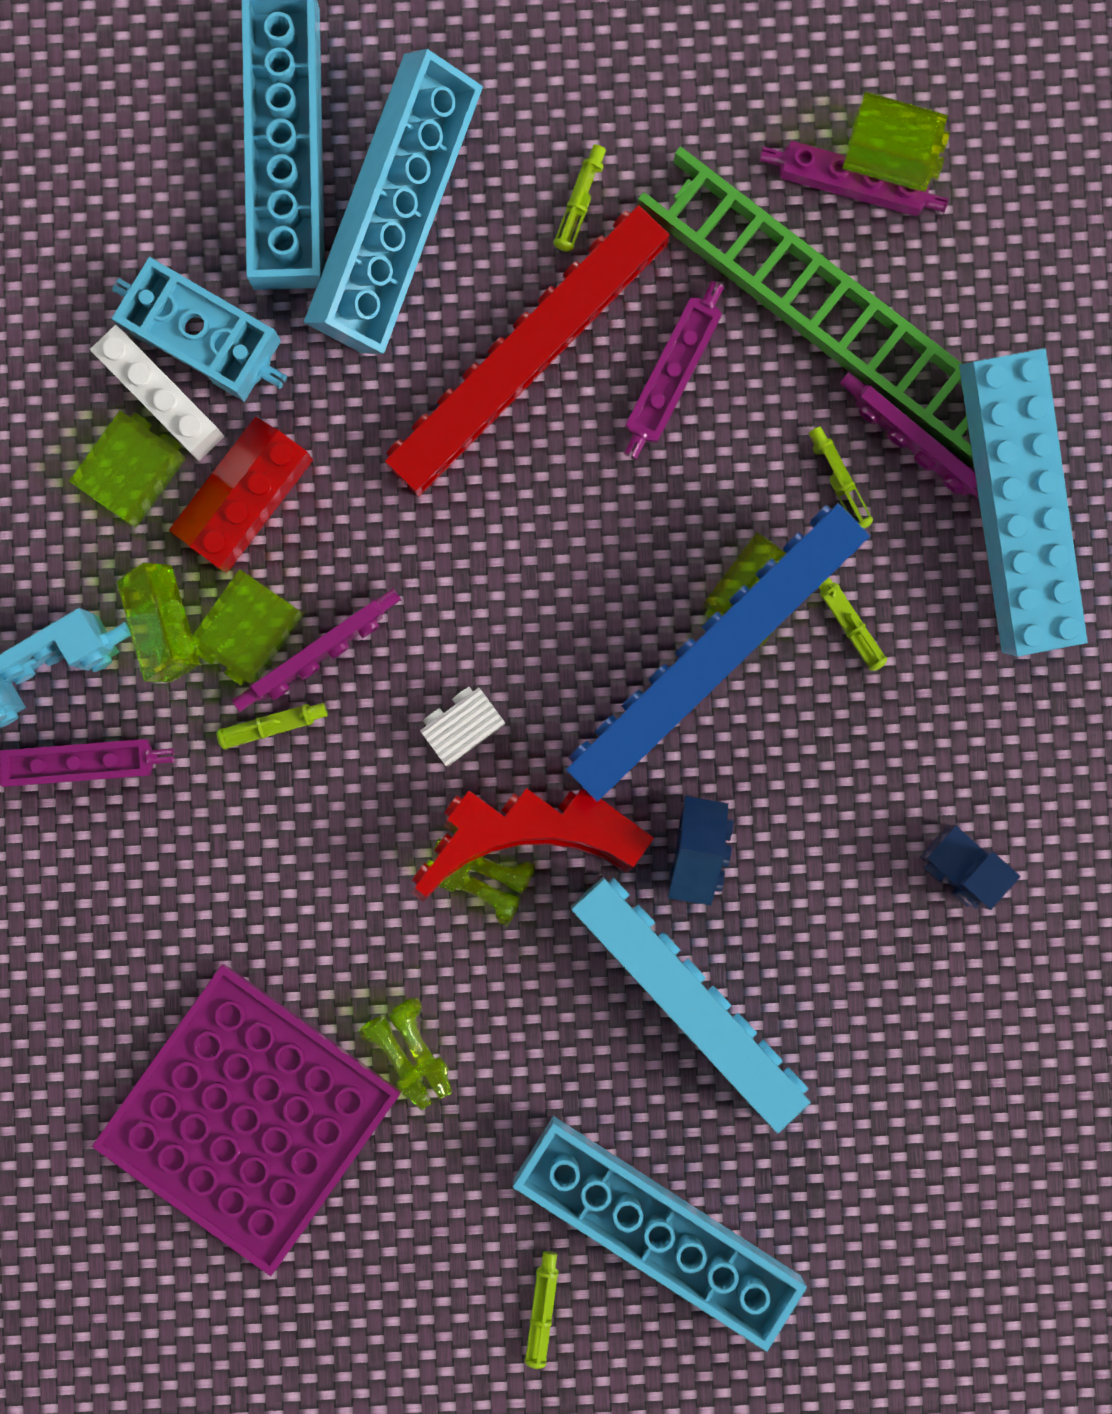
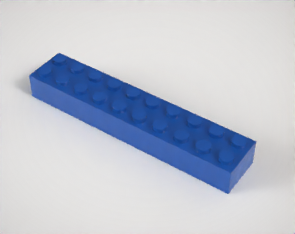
[566,503,870,802]

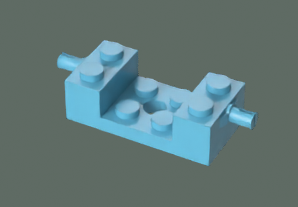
[111,257,287,402]
[0,608,133,728]

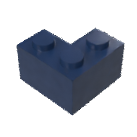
[668,796,734,906]
[920,825,1021,910]

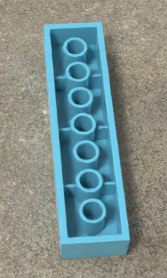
[242,0,325,290]
[304,49,483,354]
[959,349,1088,657]
[571,876,811,1134]
[513,1116,807,1352]

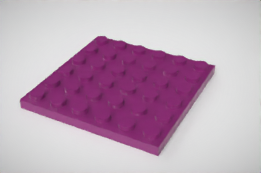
[91,964,402,1277]

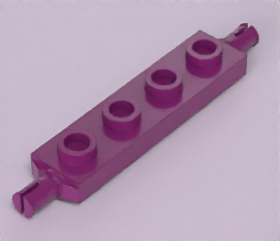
[759,140,949,217]
[623,281,724,460]
[839,372,979,499]
[232,588,401,712]
[0,739,175,787]

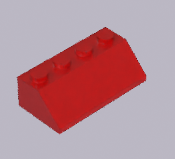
[169,416,313,574]

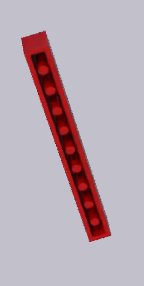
[385,205,670,498]

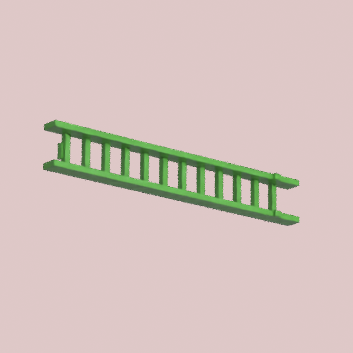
[637,146,974,468]

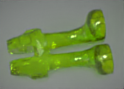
[427,838,536,927]
[358,996,452,1110]

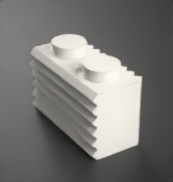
[420,687,506,767]

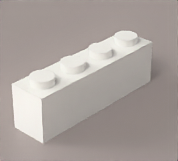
[90,325,225,461]

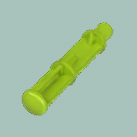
[553,144,606,252]
[808,426,873,529]
[819,577,888,671]
[217,702,328,750]
[524,1251,558,1369]

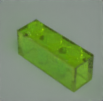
[116,562,200,682]

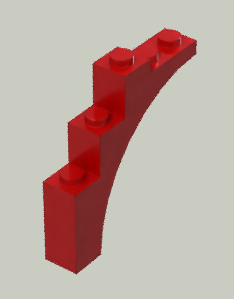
[411,787,654,902]

